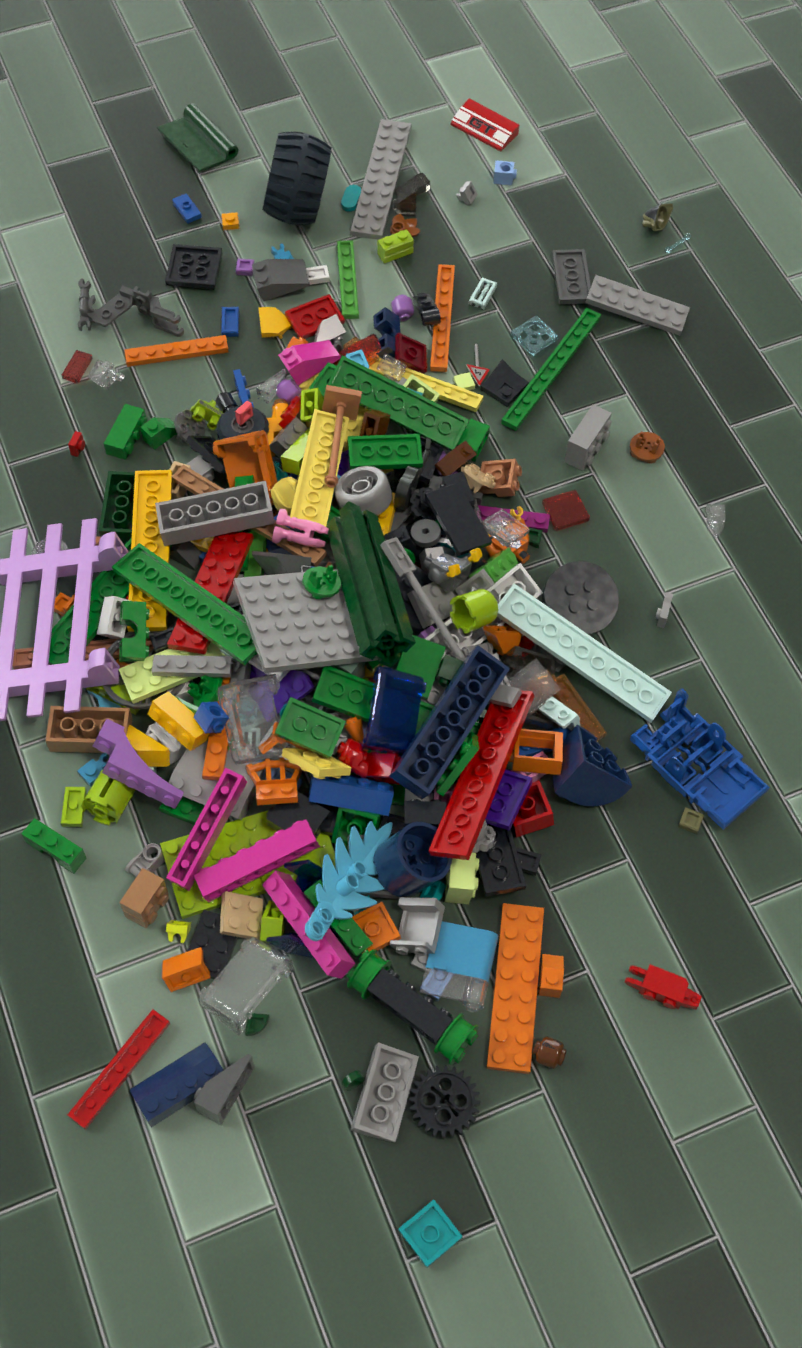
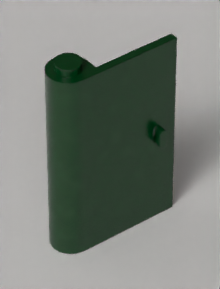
[157,104,239,172]

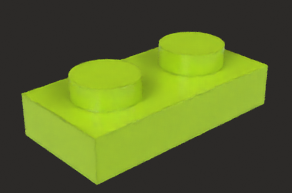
[61,787,87,827]

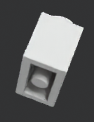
[97,596,131,639]

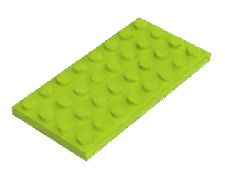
[160,810,336,919]

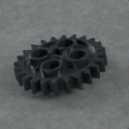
[409,1065,481,1139]

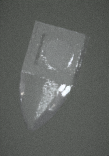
[705,504,725,538]

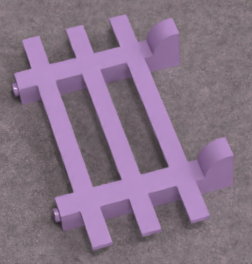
[0,518,129,721]

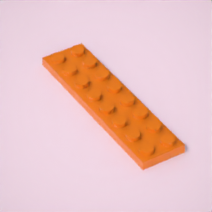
[486,903,544,1074]

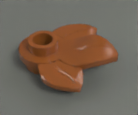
[390,214,420,237]

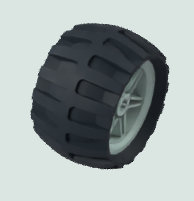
[262,132,332,225]

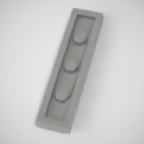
[152,655,233,677]

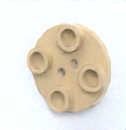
[463,463,496,493]

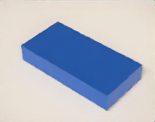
[221,307,239,337]

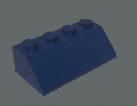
[129,1042,224,1128]

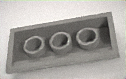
[350,1042,419,1143]

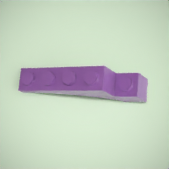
[92,719,184,809]

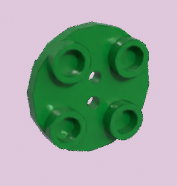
[302,565,341,599]
[187,675,223,707]

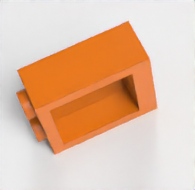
[509,729,563,775]

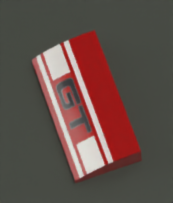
[451,98,519,152]

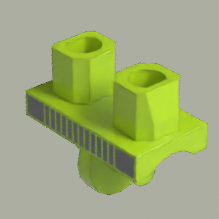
[190,399,224,431]

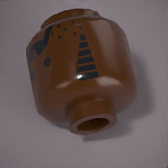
[533,1036,567,1069]

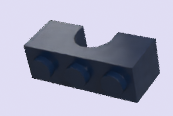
[373,307,401,362]

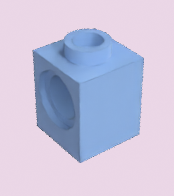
[493,161,517,185]

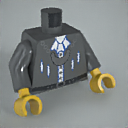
[423,548,482,591]

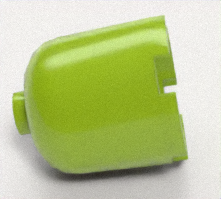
[450,589,499,634]

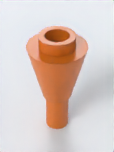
[344,717,368,751]

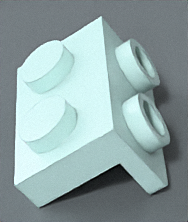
[538,696,581,731]

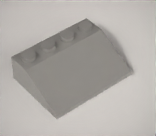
[168,741,265,820]

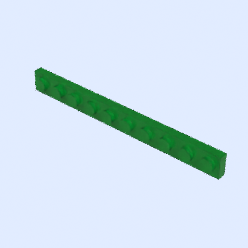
[501,308,601,431]

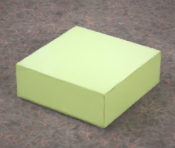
[453,372,475,390]

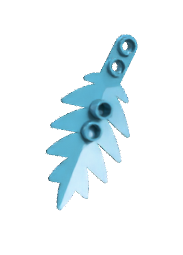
[305,821,393,941]

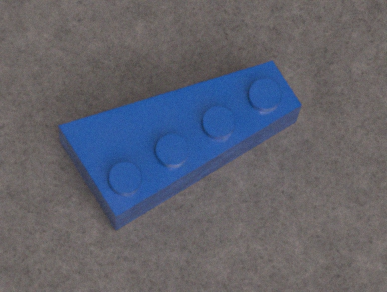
[309,774,394,816]

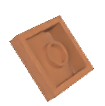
[478,459,522,497]

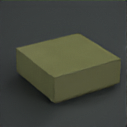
[678,807,704,834]

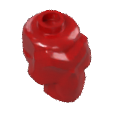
[336,738,369,778]

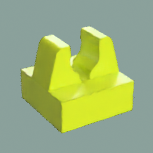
[166,920,191,943]

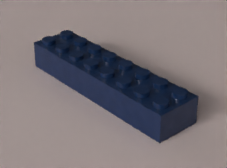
[389,645,510,800]

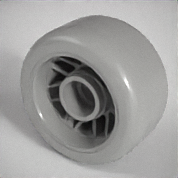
[334,466,392,515]

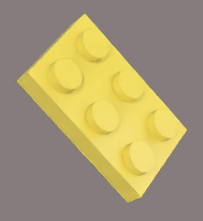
[282,747,351,779]

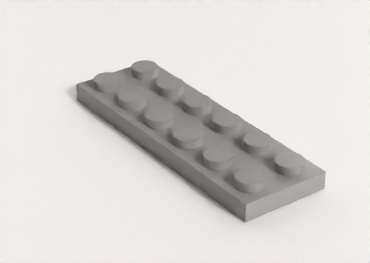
[585,275,690,336]

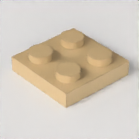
[220,891,263,941]

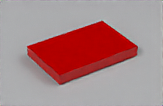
[285,294,345,339]

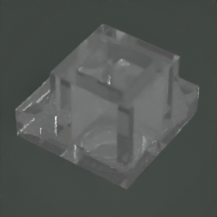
[376,354,407,382]
[87,359,125,389]

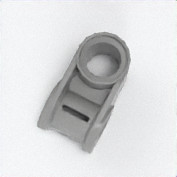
[125,843,164,877]

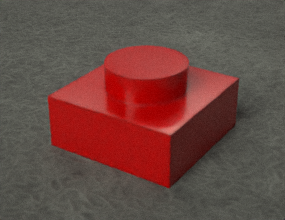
[68,431,85,457]

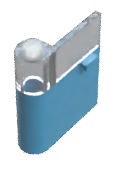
[420,921,498,1012]

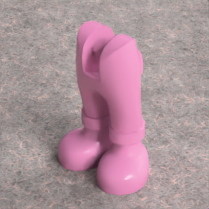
[272,508,329,548]

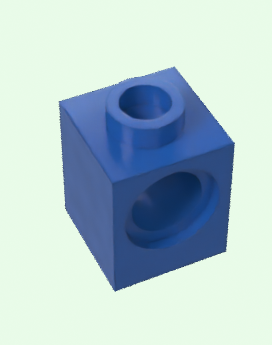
[194,702,229,733]

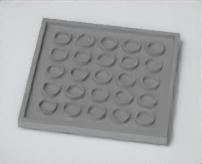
[233,569,378,673]

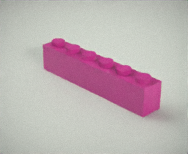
[166,768,247,891]
[194,820,320,903]
[262,870,356,979]

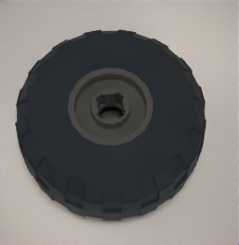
[217,406,269,440]

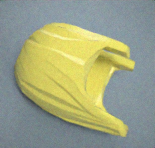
[271,476,298,516]

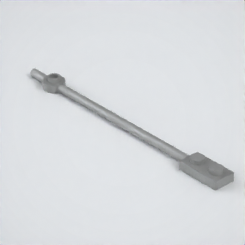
[380,537,490,711]

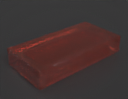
[61,350,93,383]

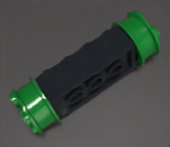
[346,949,479,1065]

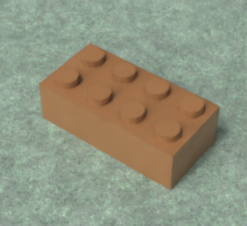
[46,706,133,753]

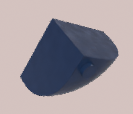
[553,724,632,806]

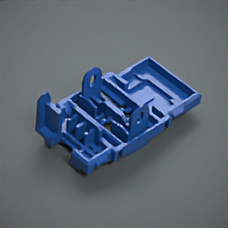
[630,689,770,830]

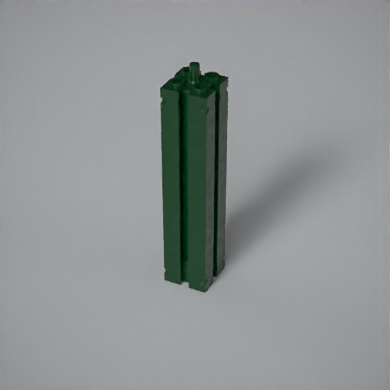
[326,501,416,668]

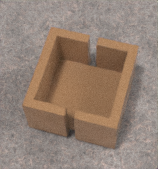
[119,868,169,928]

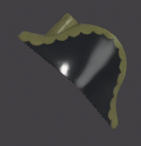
[643,204,673,231]

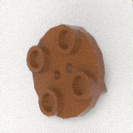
[629,431,665,464]

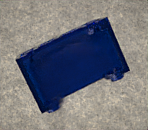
[362,666,427,756]

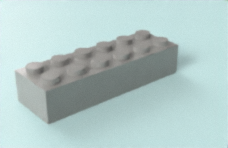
[155,481,275,546]

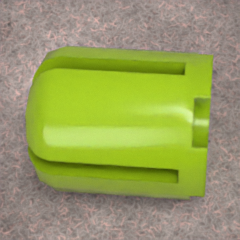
[81,770,136,825]

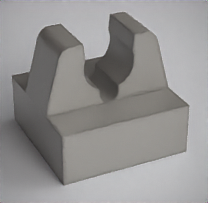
[456,181,478,205]

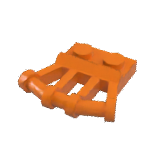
[246,757,303,805]

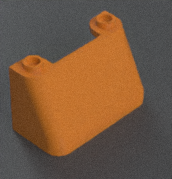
[213,430,278,506]

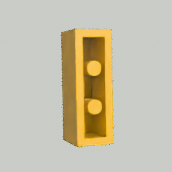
[147,691,209,751]

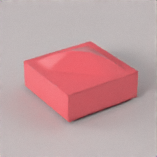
[235,401,253,425]

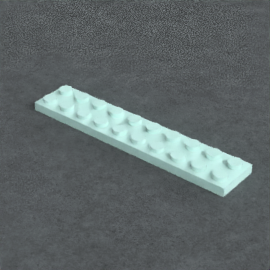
[497,584,672,723]

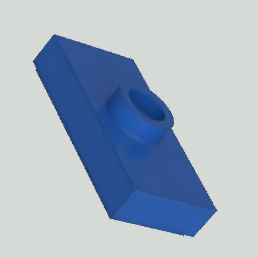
[172,193,202,224]

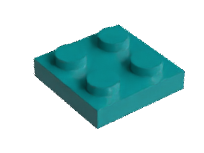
[398,1200,463,1268]

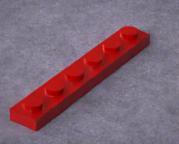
[68,1009,170,1130]

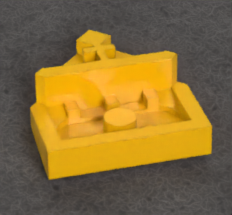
[259,307,293,339]

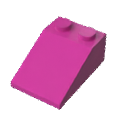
[278,340,341,385]

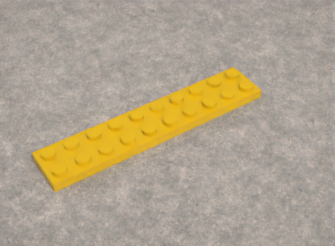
[127,470,173,632]

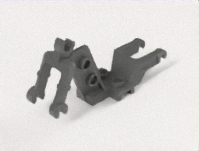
[78,278,184,337]

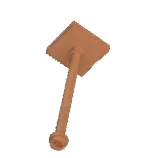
[322,385,362,488]

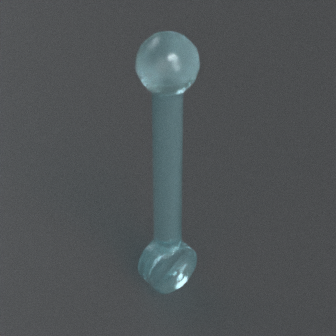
[665,233,691,253]

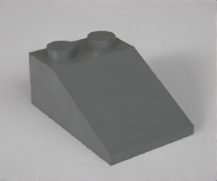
[252,259,310,302]
[194,1054,255,1125]

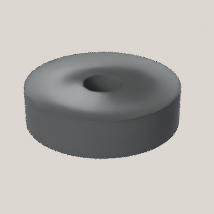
[411,519,441,547]

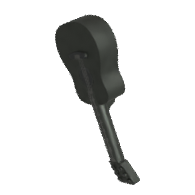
[394,438,432,511]

